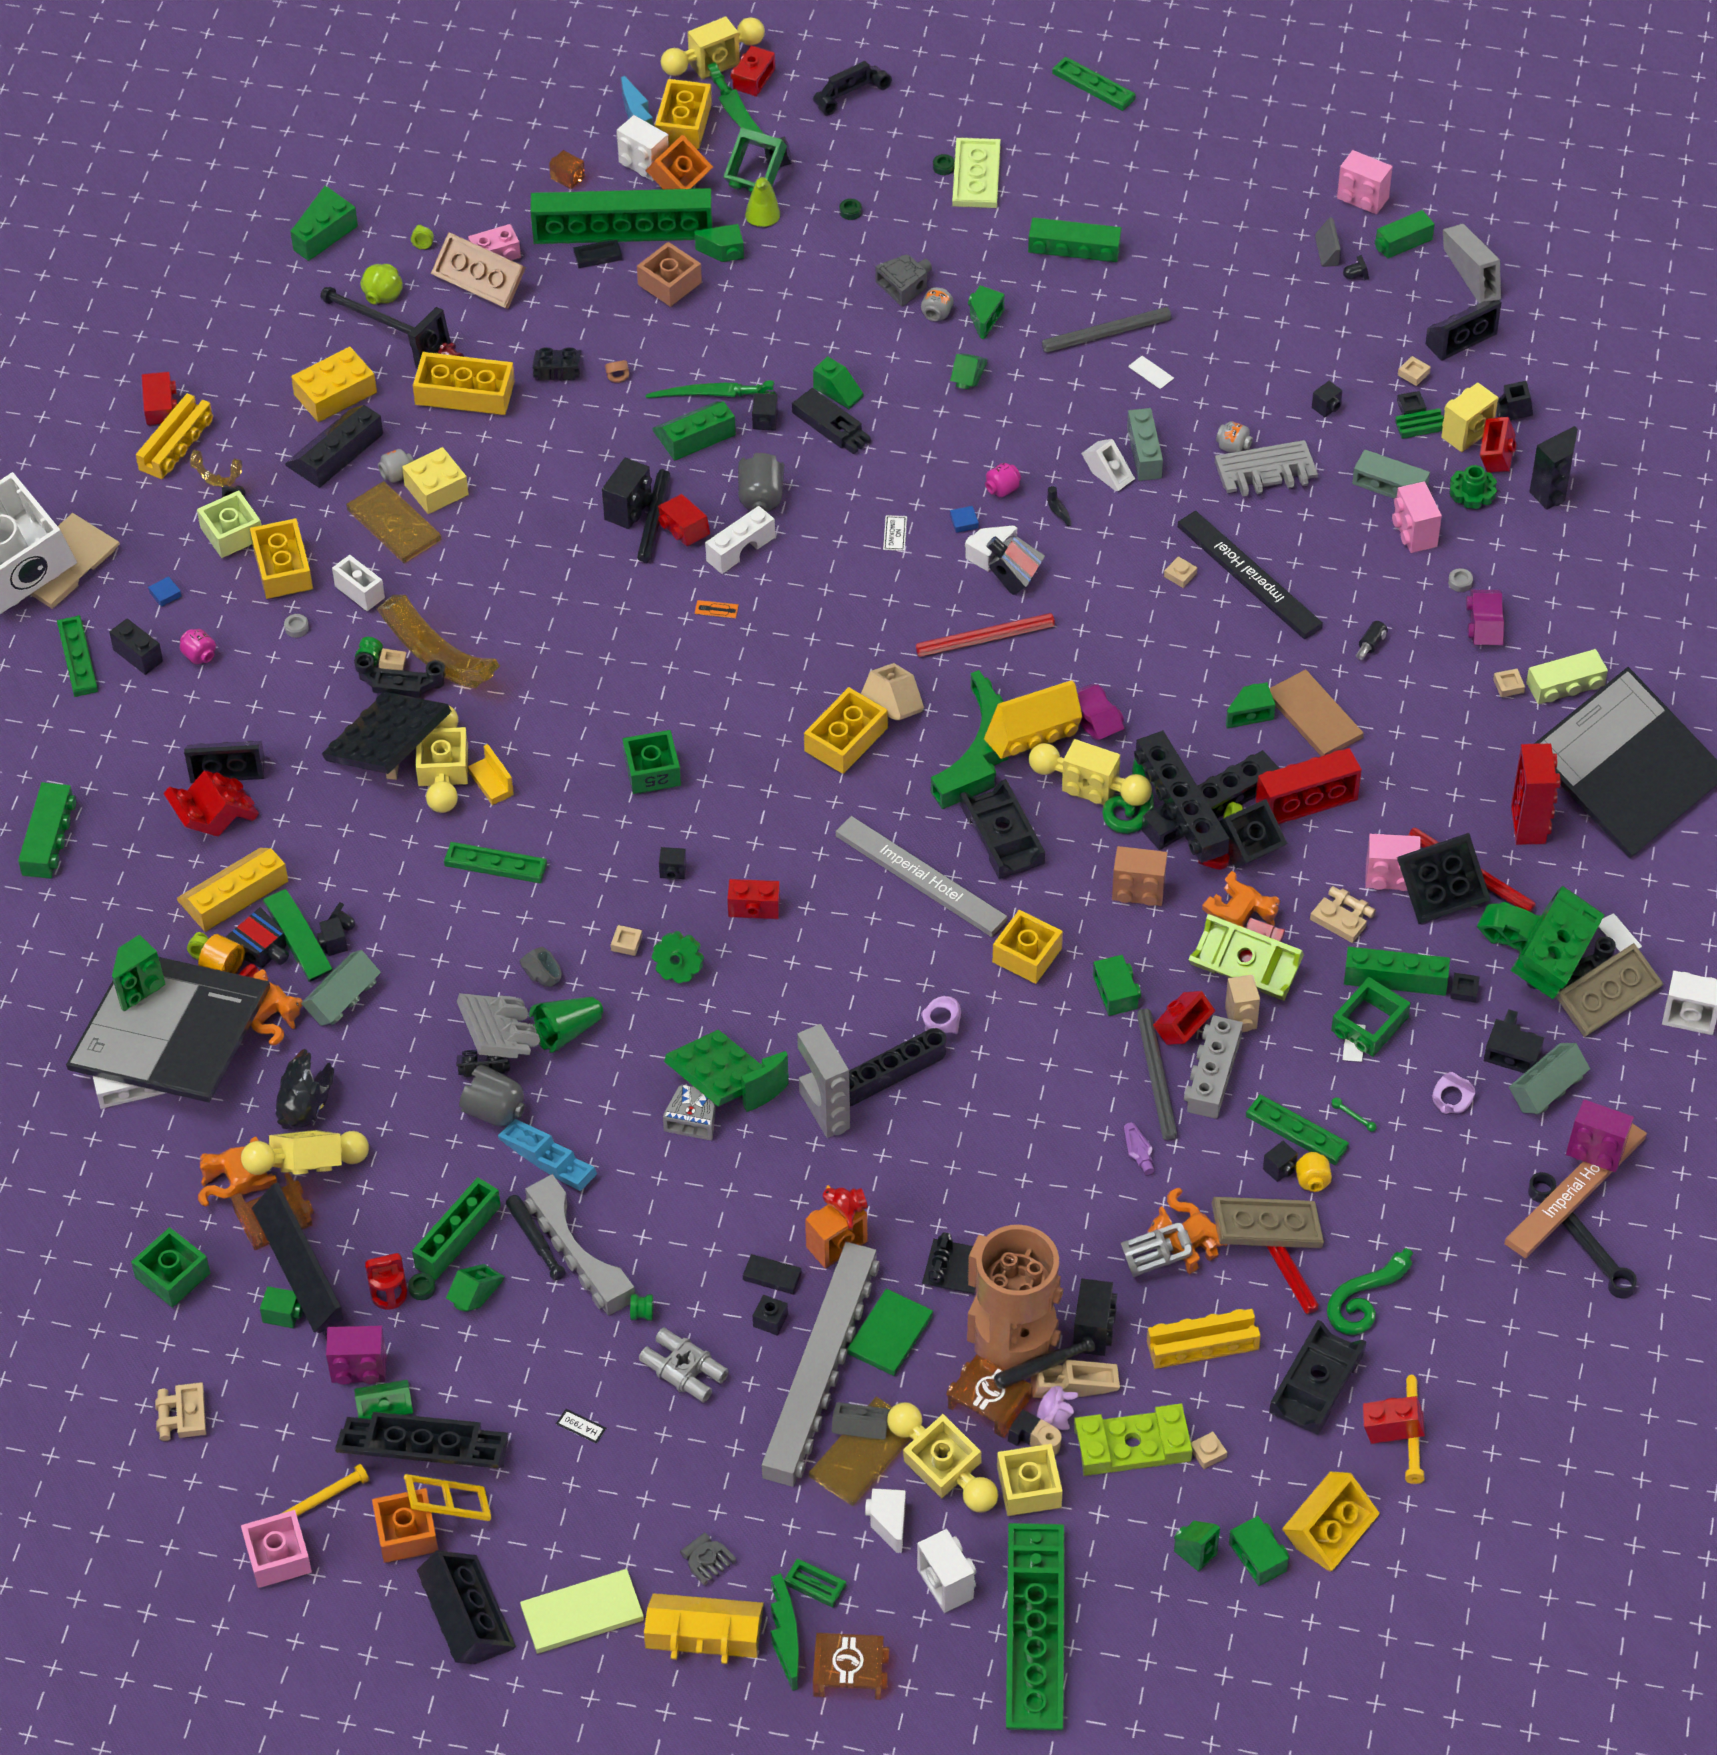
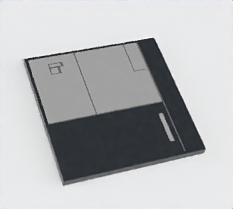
[66,957,270,1103]

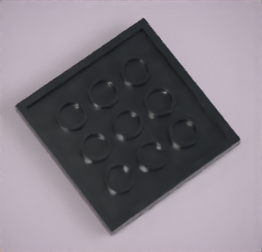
[322,692,452,774]

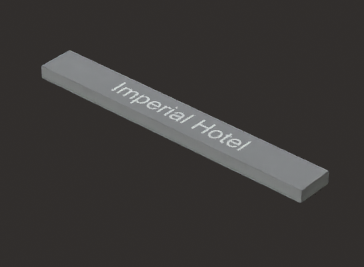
[836,816,1007,937]

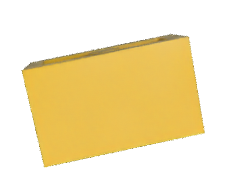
[468,744,514,805]

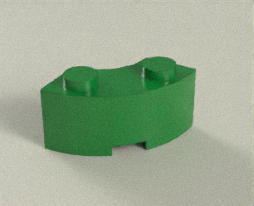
[1476,902,1541,952]

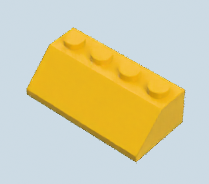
[984,680,1082,759]
[177,848,288,932]

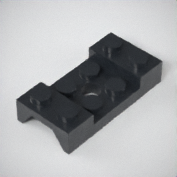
[960,779,1045,879]
[1269,1320,1366,1435]

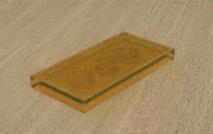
[346,481,441,563]
[809,1396,912,1506]

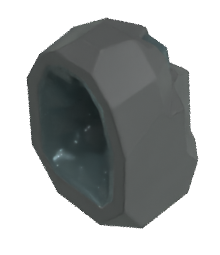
[519,947,562,987]

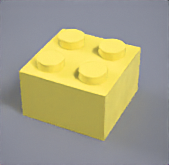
[1441,382,1498,452]
[402,447,469,514]
[997,1444,1062,1516]

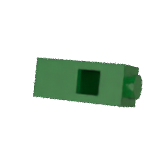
[1375,210,1435,259]

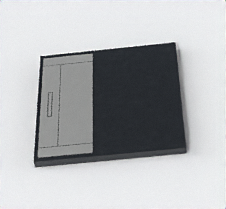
[1534,667,1717,858]

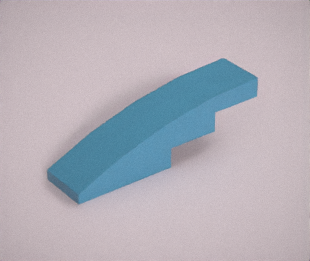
[621,76,653,125]
[498,1119,597,1191]

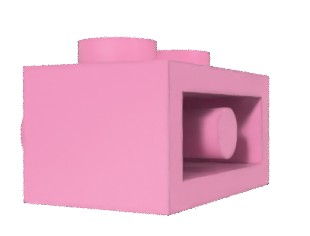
[468,224,521,261]

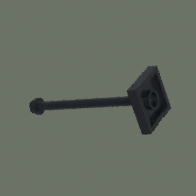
[320,287,451,369]

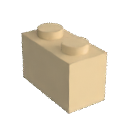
[1225,975,1260,1032]

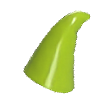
[745,177,780,227]

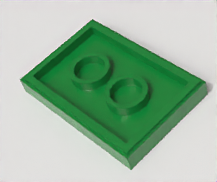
[847,1288,933,1376]

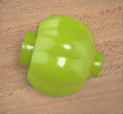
[361,264,403,305]

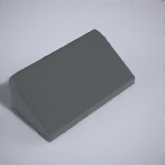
[1315,218,1340,267]
[832,1402,890,1440]

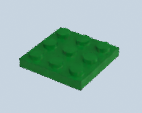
[664,1030,762,1107]

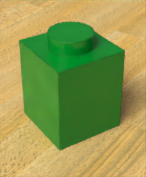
[260,1286,303,1328]

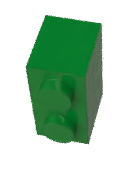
[1093,954,1141,1016]
[1229,1516,1289,1586]

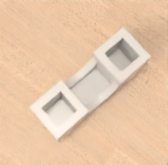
[705,506,775,574]

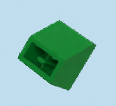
[112,935,166,1011]

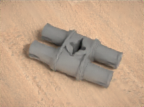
[639,1327,729,1403]

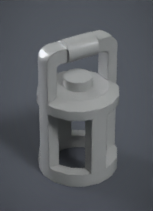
[1120,1223,1193,1278]

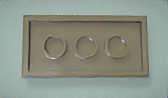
[1555,943,1664,1037]
[1211,1197,1324,1248]

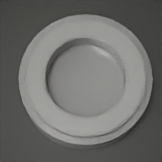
[1448,569,1473,592]
[284,614,309,638]

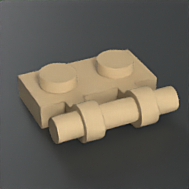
[1310,886,1376,943]
[155,1382,206,1441]

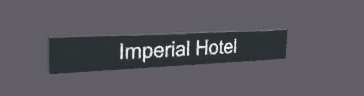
[1178,510,1323,640]

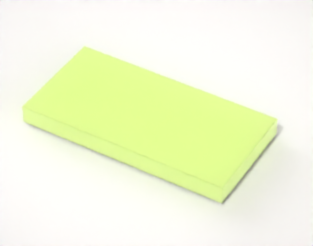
[952,138,1000,208]
[520,1569,644,1654]

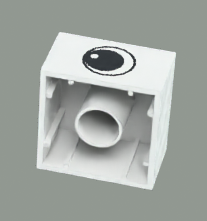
[0,472,77,614]

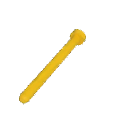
[1405,1374,1424,1484]
[281,1464,369,1517]

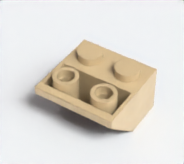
[861,663,924,720]

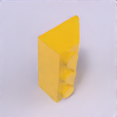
[1282,1472,1380,1571]

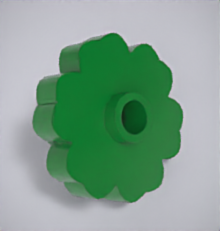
[1449,465,1497,509]
[652,931,704,984]

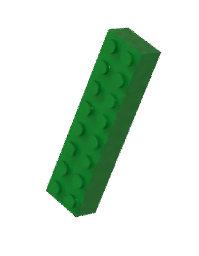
[531,188,713,244]

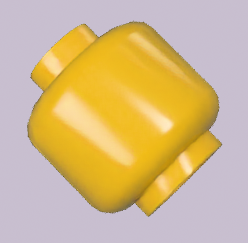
[1296,1152,1332,1192]

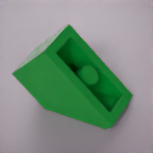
[694,224,744,262]
[968,285,1005,339]
[950,353,988,389]
[813,356,864,410]
[1226,682,1275,729]
[446,1264,505,1312]
[1174,1521,1220,1572]

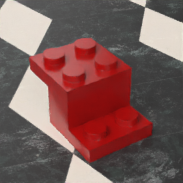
[163,770,259,837]

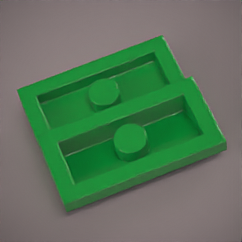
[741,1051,789,1112]

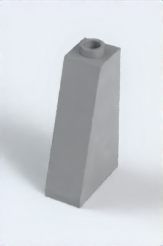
[1443,224,1501,303]

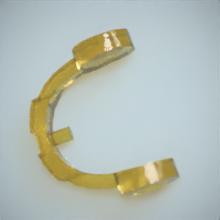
[190,450,242,487]

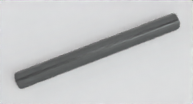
[1042,307,1171,353]
[1137,1008,1177,1141]

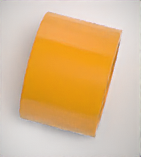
[198,934,245,974]

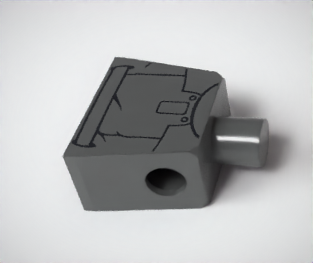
[875,254,932,307]

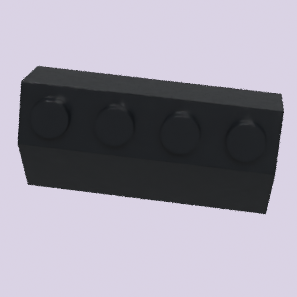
[285,405,383,488]
[417,1550,516,1664]

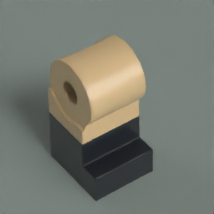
[1008,1409,1061,1456]

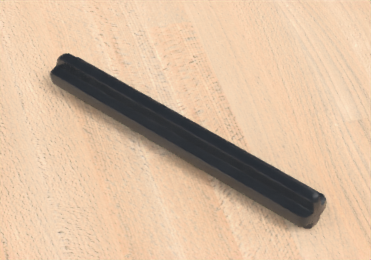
[637,469,671,563]

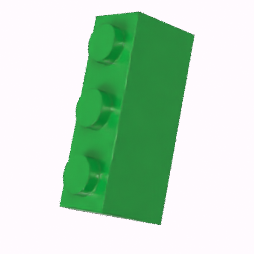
[653,401,736,461]

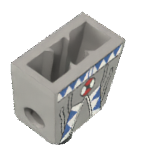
[663,1085,716,1141]

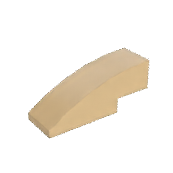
[1031,1360,1120,1398]

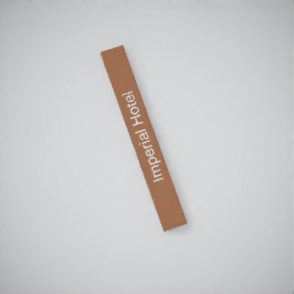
[1504,1123,1647,1259]

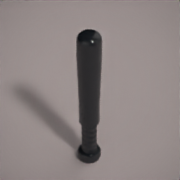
[506,1195,566,1280]
[994,1336,1095,1389]

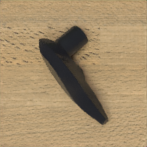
[1047,486,1071,526]

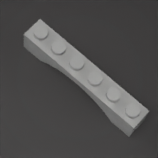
[524,1174,635,1316]

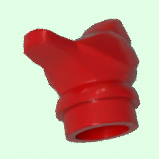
[823,1185,868,1230]

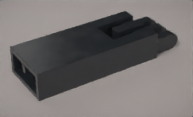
[792,388,871,454]

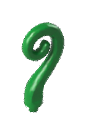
[1102,759,1154,834]
[1327,1248,1413,1335]

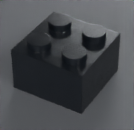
[602,457,653,529]
[1219,799,1288,869]
[1073,1278,1118,1356]

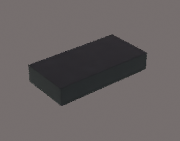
[573,239,622,269]
[742,1254,802,1294]

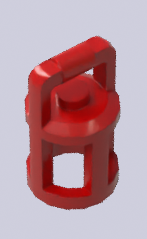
[365,1253,407,1310]

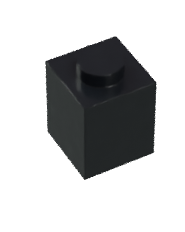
[752,393,778,431]

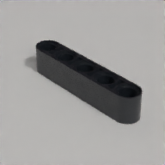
[849,1028,946,1106]

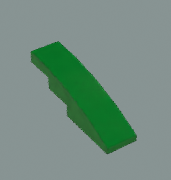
[263,889,332,982]
[771,1573,799,1691]

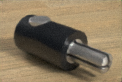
[1356,621,1388,660]

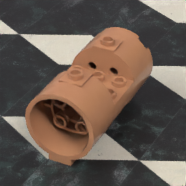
[967,1225,1064,1375]

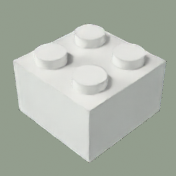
[617,115,669,181]
[1662,971,1717,1035]
[917,1529,976,1613]

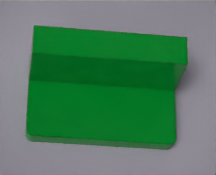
[354,1380,413,1419]

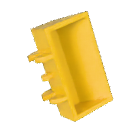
[644,1593,764,1664]

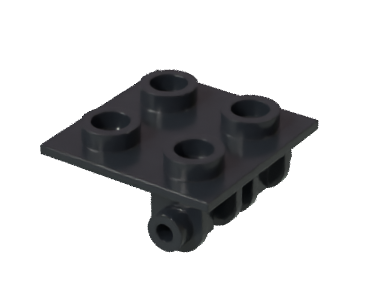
[532,347,581,380]
[456,1050,510,1077]
[922,1232,976,1294]

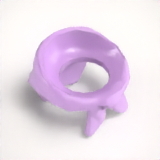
[921,996,961,1034]
[1432,1072,1475,1114]
[1037,1386,1078,1430]

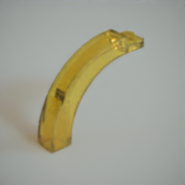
[377,595,500,688]

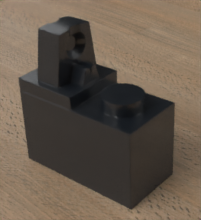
[1484,1009,1544,1073]

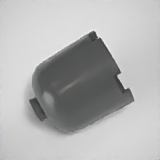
[738,453,784,512]
[459,1064,526,1127]

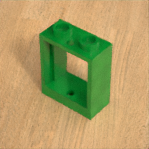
[723,127,787,193]
[1331,977,1411,1057]

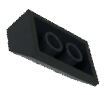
[1425,300,1502,361]
[1529,426,1578,510]
[184,741,265,783]

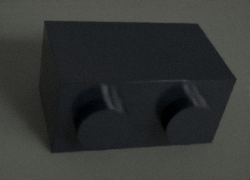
[109,618,163,675]

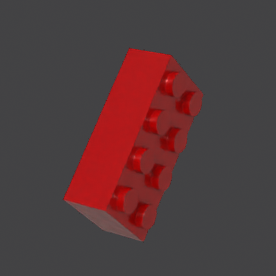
[1511,743,1560,845]
[1255,748,1362,824]

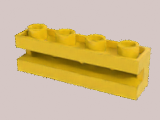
[136,393,213,479]
[1147,1309,1261,1369]

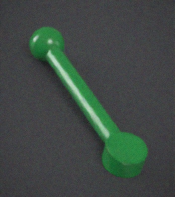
[1331,1098,1377,1132]

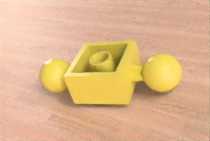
[661,17,765,79]
[416,706,468,813]
[1029,739,1152,806]
[241,1130,369,1175]
[887,1402,998,1513]

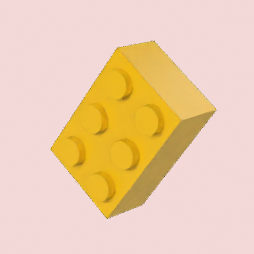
[655,79,712,149]
[291,347,377,422]
[250,518,313,599]
[804,687,888,774]

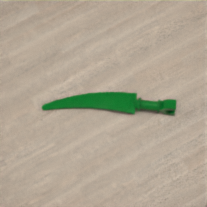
[707,62,764,134]
[646,380,775,398]

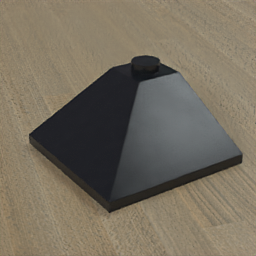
[1397,833,1491,924]

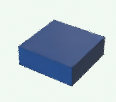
[950,506,979,533]
[148,576,182,607]

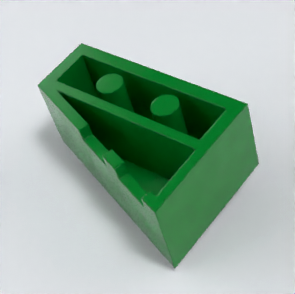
[290,185,358,261]

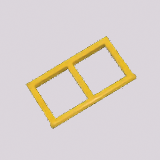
[404,1474,491,1521]

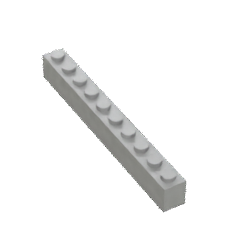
[762,1242,880,1487]

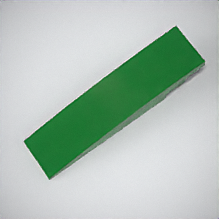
[1006,1523,1064,1731]

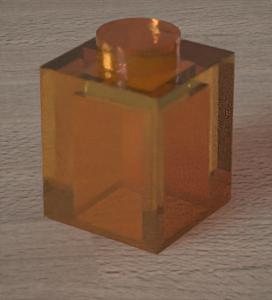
[549,150,585,189]

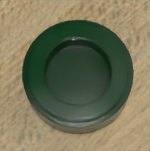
[933,154,955,175]
[839,199,862,220]
[408,1273,436,1300]

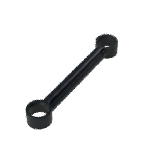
[1528,1172,1637,1299]

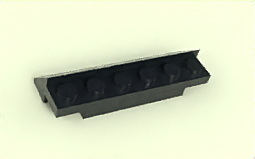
[252,1182,344,1341]
[335,1412,508,1469]

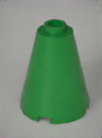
[529,997,603,1053]

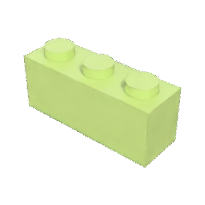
[1526,649,1608,704]

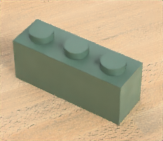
[1127,408,1163,481]
[1352,449,1430,499]
[301,950,381,1026]
[1509,1043,1590,1114]

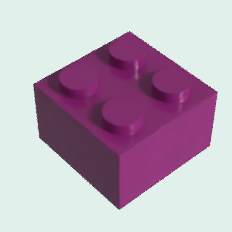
[1566,1099,1634,1173]
[326,1326,387,1384]

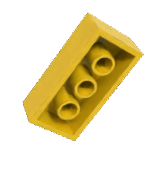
[413,352,515,415]

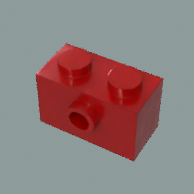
[731,46,775,97]
[142,372,177,425]
[1480,417,1516,472]
[658,494,710,546]
[727,879,780,919]
[1153,991,1215,1045]
[1363,1396,1425,1444]

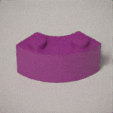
[1466,590,1504,645]
[1077,684,1125,740]

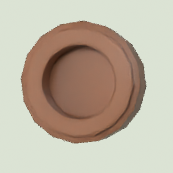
[605,360,629,383]

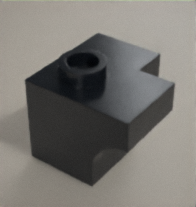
[1496,380,1533,420]

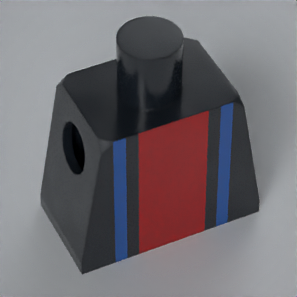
[986,536,1045,595]
[226,907,289,968]

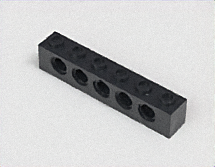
[1134,730,1229,863]
[1142,750,1280,850]

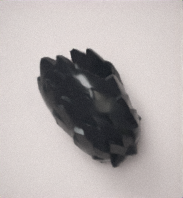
[275,1049,334,1129]

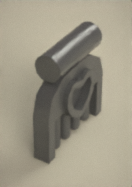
[680,1532,736,1586]

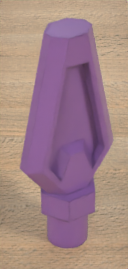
[1124,1122,1154,1175]

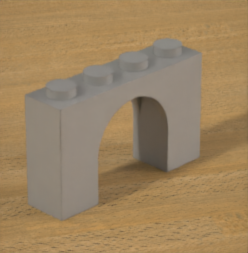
[797,1024,850,1138]

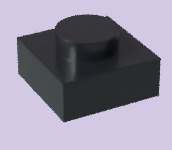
[1397,391,1427,415]
[1450,972,1480,1003]

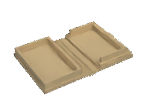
[30,513,120,609]

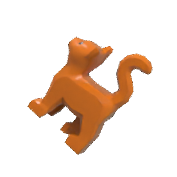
[1202,871,1280,928]
[250,969,303,1046]
[198,1136,277,1207]
[1147,1188,1228,1275]

